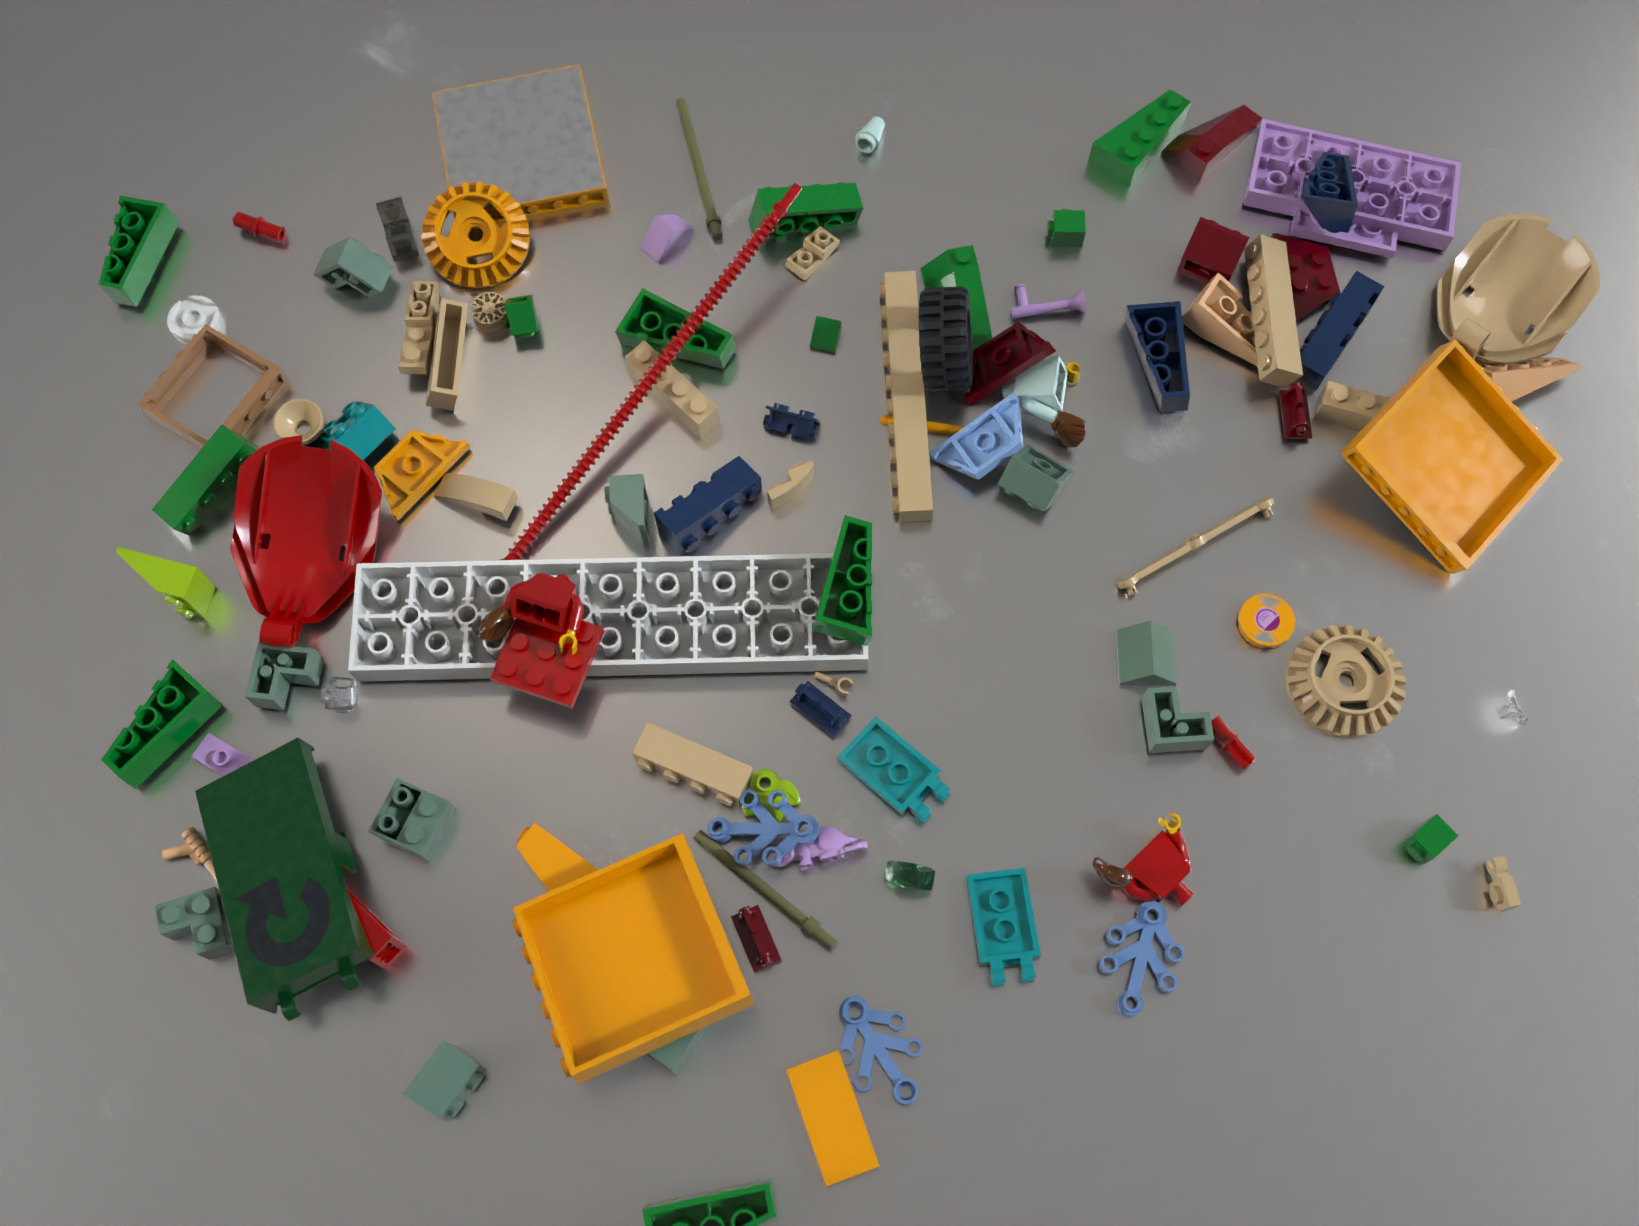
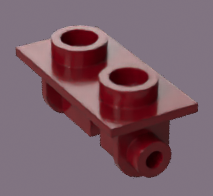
[1279,382,1312,439]
[731,905,782,972]

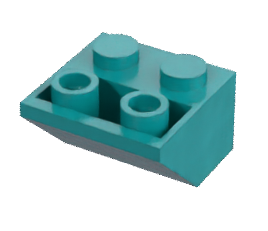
[319,401,396,460]

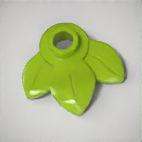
[742,769,800,823]

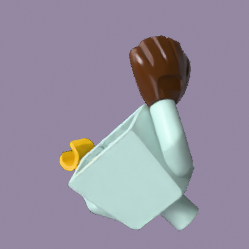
[1002,355,1086,448]

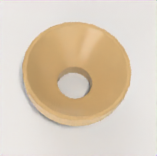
[273,399,325,446]

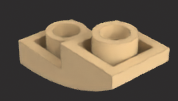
[785,226,840,281]
[767,460,814,511]

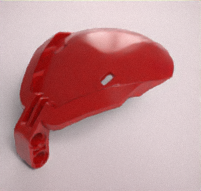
[230,435,382,649]

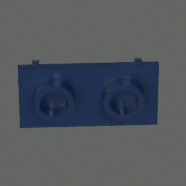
[763,403,821,440]
[789,681,852,737]

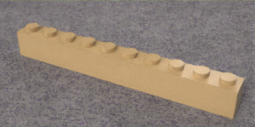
[879,271,933,523]

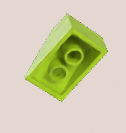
[115,547,217,618]

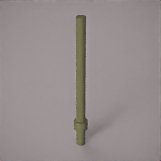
[693,830,838,951]

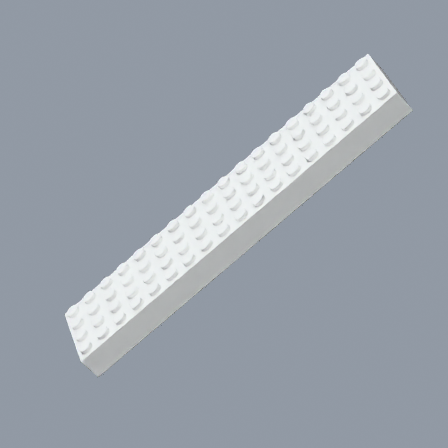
[348,553,868,681]

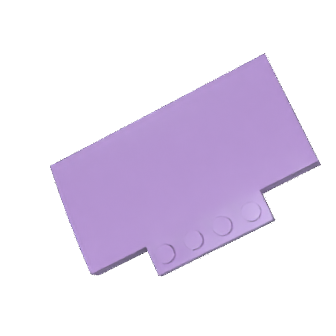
[1243,119,1461,258]

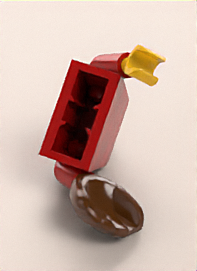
[478,573,584,655]
[1093,811,1195,906]

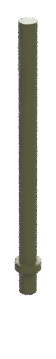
[676,98,723,240]

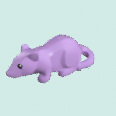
[772,826,868,871]

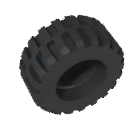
[918,286,973,392]

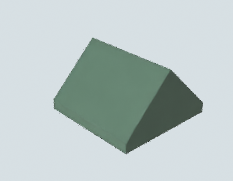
[1116,620,1177,685]

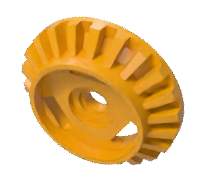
[421,181,530,289]

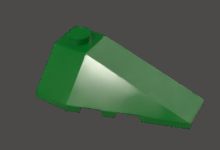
[920,245,993,353]

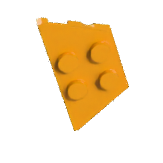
[374,430,470,521]

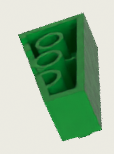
[1088,89,1191,187]
[748,182,863,241]
[98,195,179,307]
[615,288,737,369]
[152,424,260,535]
[812,515,872,646]
[101,659,223,789]
[642,1178,776,1226]

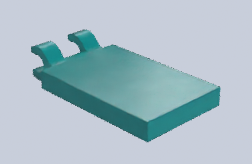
[837,716,951,824]
[966,868,1041,987]

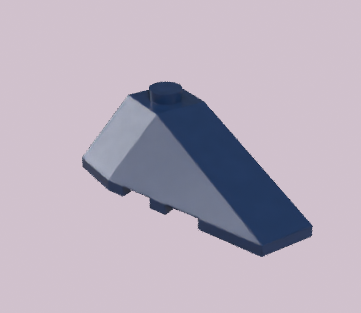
[1302,152,1358,233]

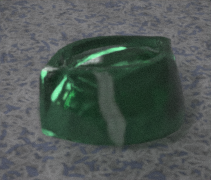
[885,861,935,891]

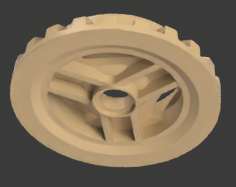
[1286,625,1406,738]

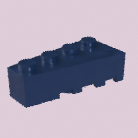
[1299,270,1385,389]
[1125,301,1190,412]
[654,456,762,556]

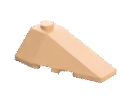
[1182,273,1257,366]
[1474,358,1581,402]

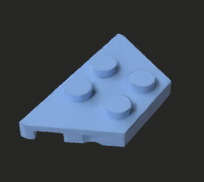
[929,392,1024,480]

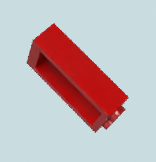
[347,889,407,969]

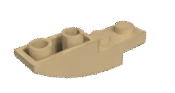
[398,281,439,374]

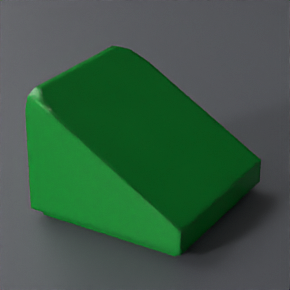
[810,316,842,353]

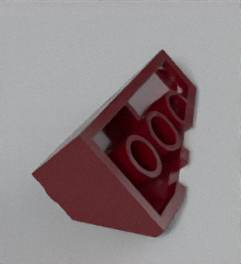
[1161,105,1263,182]

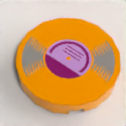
[1237,593,1295,648]

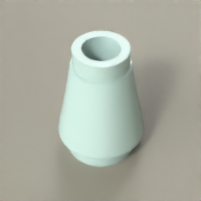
[855,117,885,153]

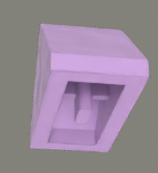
[640,214,694,264]

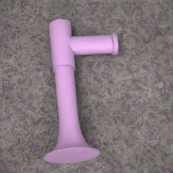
[1011,284,1086,319]

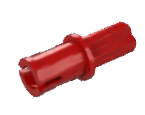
[232,212,286,243]
[1211,716,1255,769]

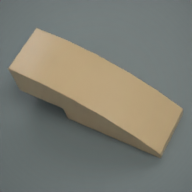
[434,473,518,521]

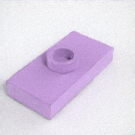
[191,733,253,777]

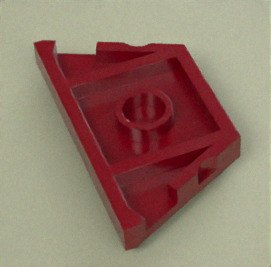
[1271,233,1340,324]
[964,322,1057,405]

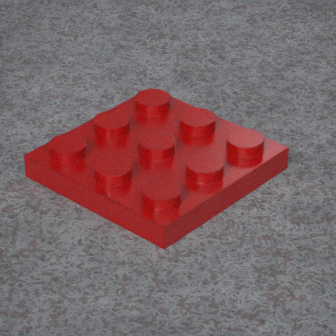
[490,618,605,709]

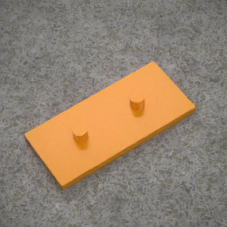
[786,1050,880,1187]

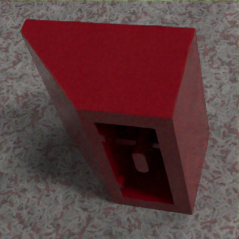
[1178,217,1249,283]

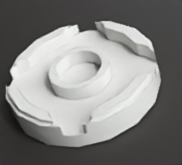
[167,295,222,345]

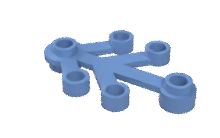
[707,790,820,867]
[1099,901,1185,1017]
[838,996,923,1105]

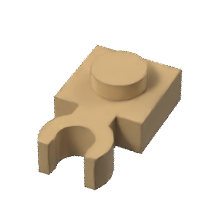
[1486,856,1521,912]

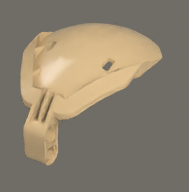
[1436,214,1600,365]

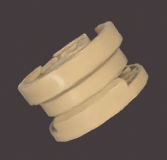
[471,292,509,334]

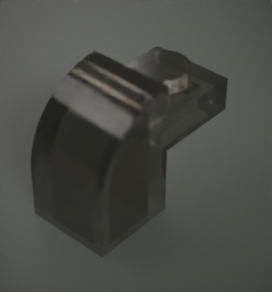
[376,197,419,262]

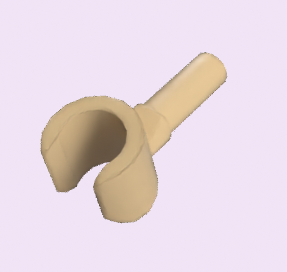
[814,671,853,697]

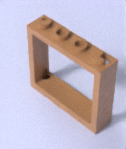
[137,324,289,449]

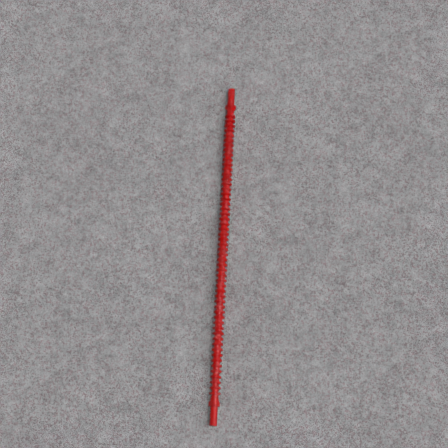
[500,183,802,560]

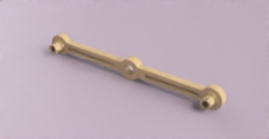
[1116,496,1274,596]

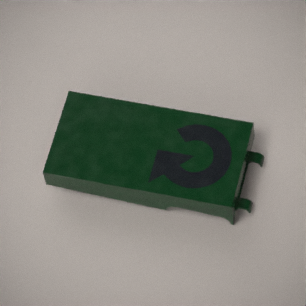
[195,738,375,1021]

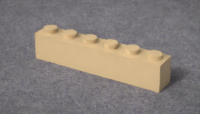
[1244,234,1303,388]

